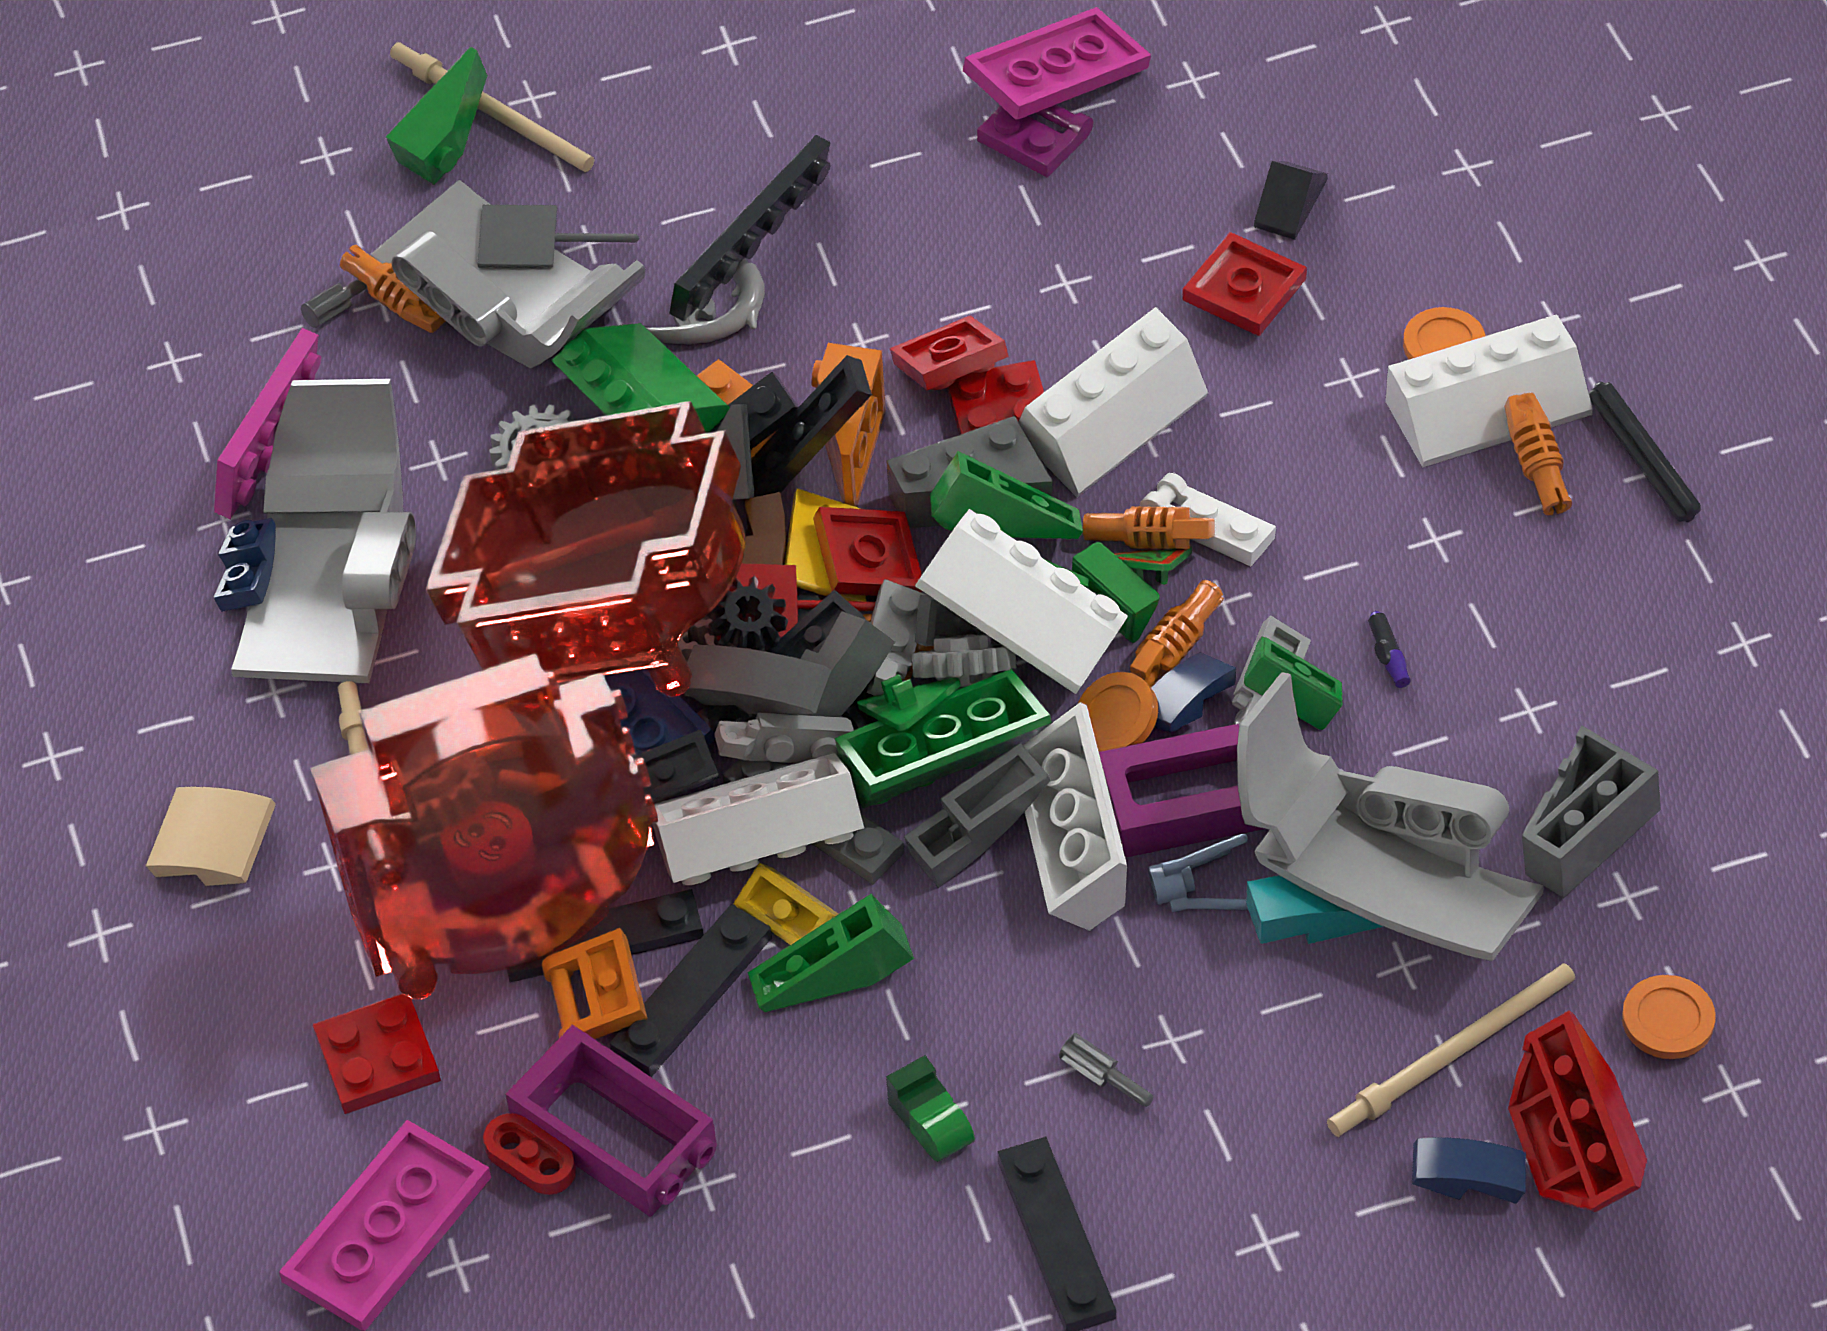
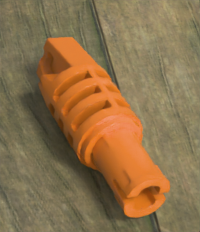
[340,245,446,333]
[1504,393,1573,515]
[1083,506,1215,549]
[1130,580,1224,687]

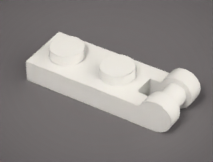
[1140,473,1276,567]

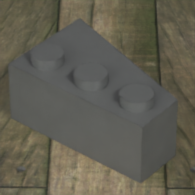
[886,416,1053,528]
[1522,726,1661,898]

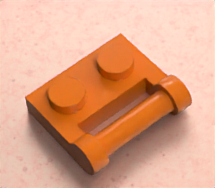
[542,928,648,1039]

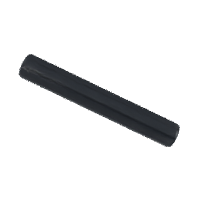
[1588,381,1701,522]

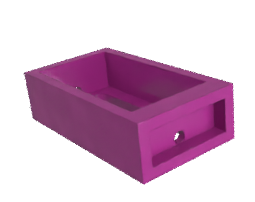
[1099,723,1265,858]
[505,1024,717,1217]

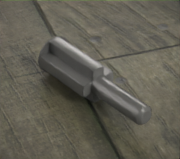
[301,279,367,328]
[1059,1033,1153,1107]

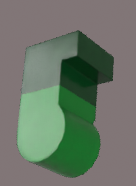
[886,1055,975,1162]

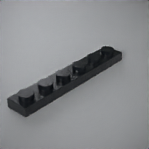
[669,135,831,322]

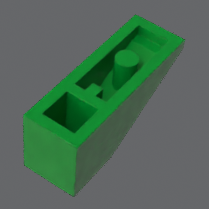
[386,47,488,185]
[930,451,1083,539]
[748,894,914,1012]

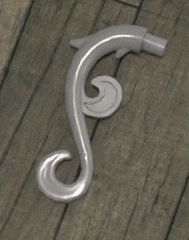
[645,258,765,345]

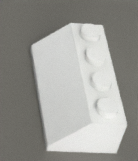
[1019,307,1208,497]
[1386,315,1592,467]
[915,509,1128,694]
[1023,702,1127,931]
[647,753,864,885]

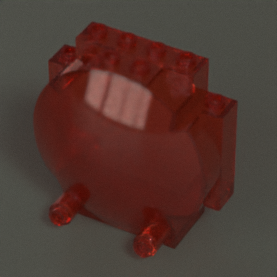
[426,401,745,717]
[310,654,658,1000]

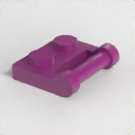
[977,105,1094,178]

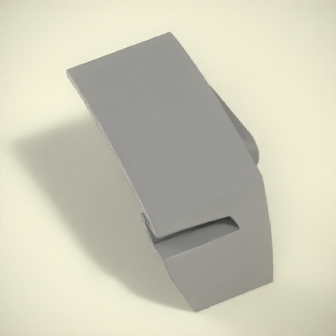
[371,179,645,368]
[231,379,416,683]
[1237,672,1543,961]

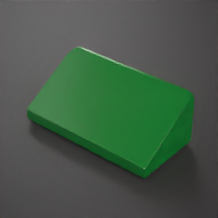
[1072,542,1160,644]
[1244,636,1342,730]

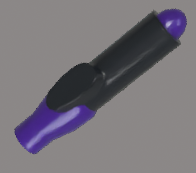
[1368,611,1411,688]

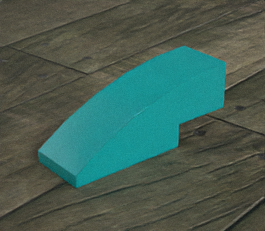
[1246,875,1384,944]

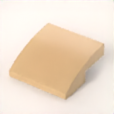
[146,787,276,886]

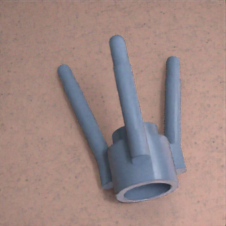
[1148,834,1248,913]

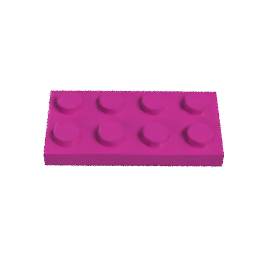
[962,7,1151,120]
[214,328,321,519]
[279,1120,491,1331]

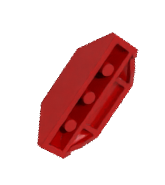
[1508,1011,1647,1212]

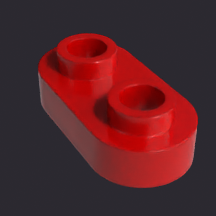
[483,1113,576,1195]

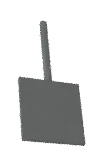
[478,204,639,267]

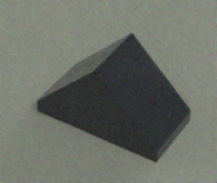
[1254,161,1328,240]

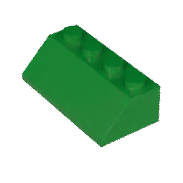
[551,323,730,474]
[834,669,1052,809]

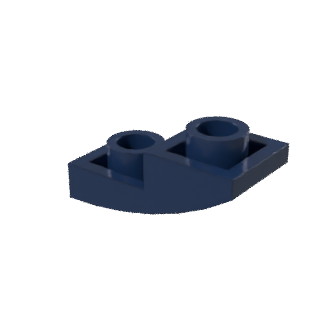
[213,518,276,612]
[1151,652,1236,732]
[1412,1137,1526,1204]

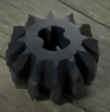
[706,575,788,651]

